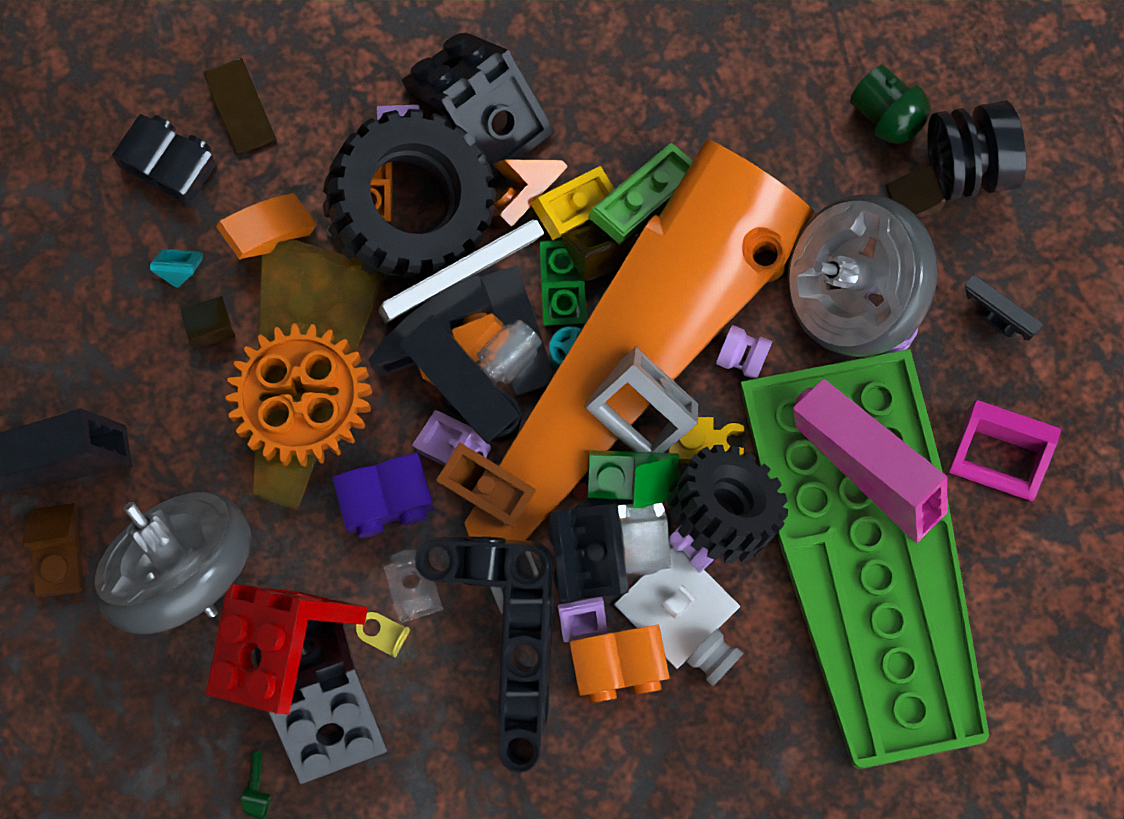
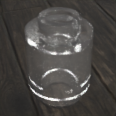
[477,319,542,384]

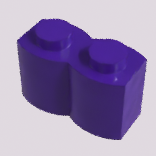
[333,453,435,538]

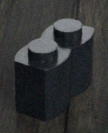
[112,114,216,206]

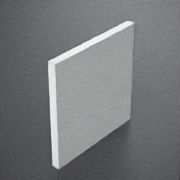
[614,547,740,669]

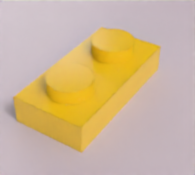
[531,166,615,240]

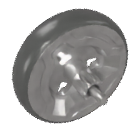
[787,194,938,357]
[92,491,252,634]

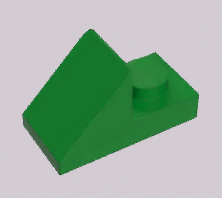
[588,450,679,509]

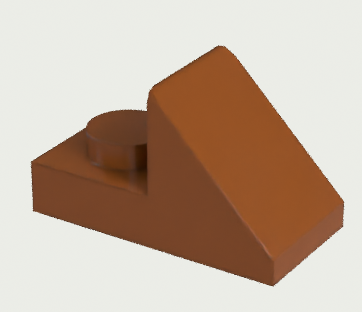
[436,442,537,528]

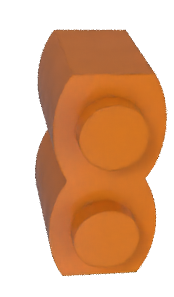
[569,624,670,703]

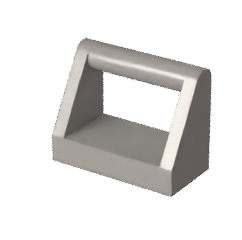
[584,347,698,453]

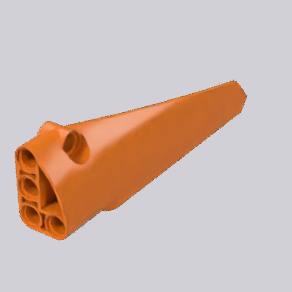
[464,140,815,541]

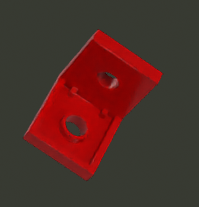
[205,583,368,714]

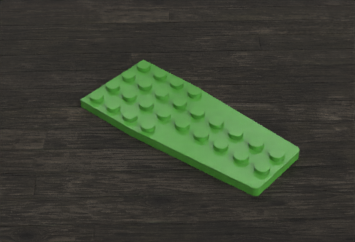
[739,349,989,769]

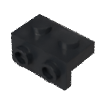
[548,503,629,602]

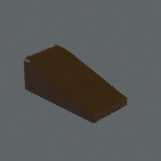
[203,58,277,155]

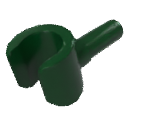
[241,751,272,819]

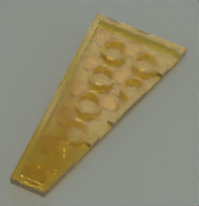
[253,239,384,510]

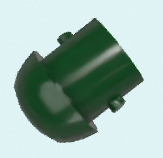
[850,65,931,144]

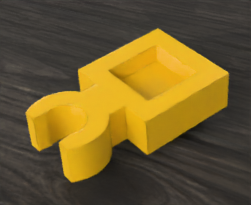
[668,417,744,463]

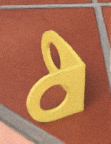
[356,612,410,658]

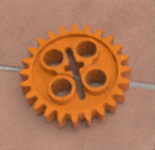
[225,323,372,467]

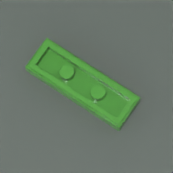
[588,143,693,245]

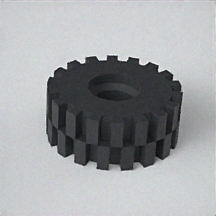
[667,445,788,564]

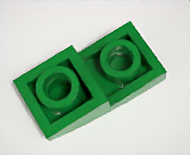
[539,240,587,326]

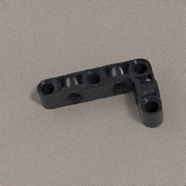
[415,536,554,773]

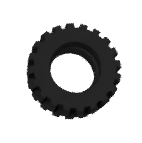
[323,109,495,283]

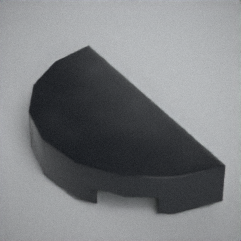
[964,274,1044,340]

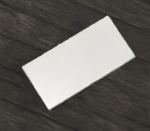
[378,219,544,325]

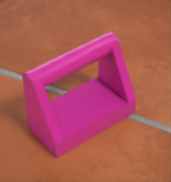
[948,400,1061,502]

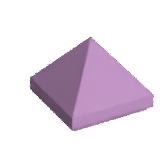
[558,597,608,643]

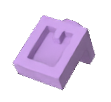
[412,410,491,466]

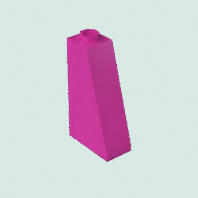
[793,378,948,543]

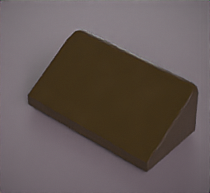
[561,222,648,281]

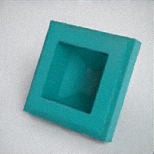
[150,249,203,288]

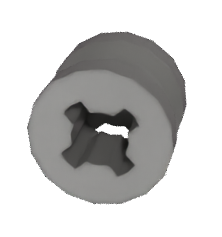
[686,629,744,687]

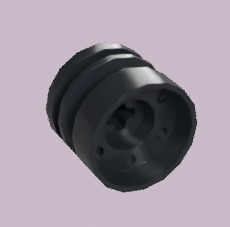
[927,100,1027,201]

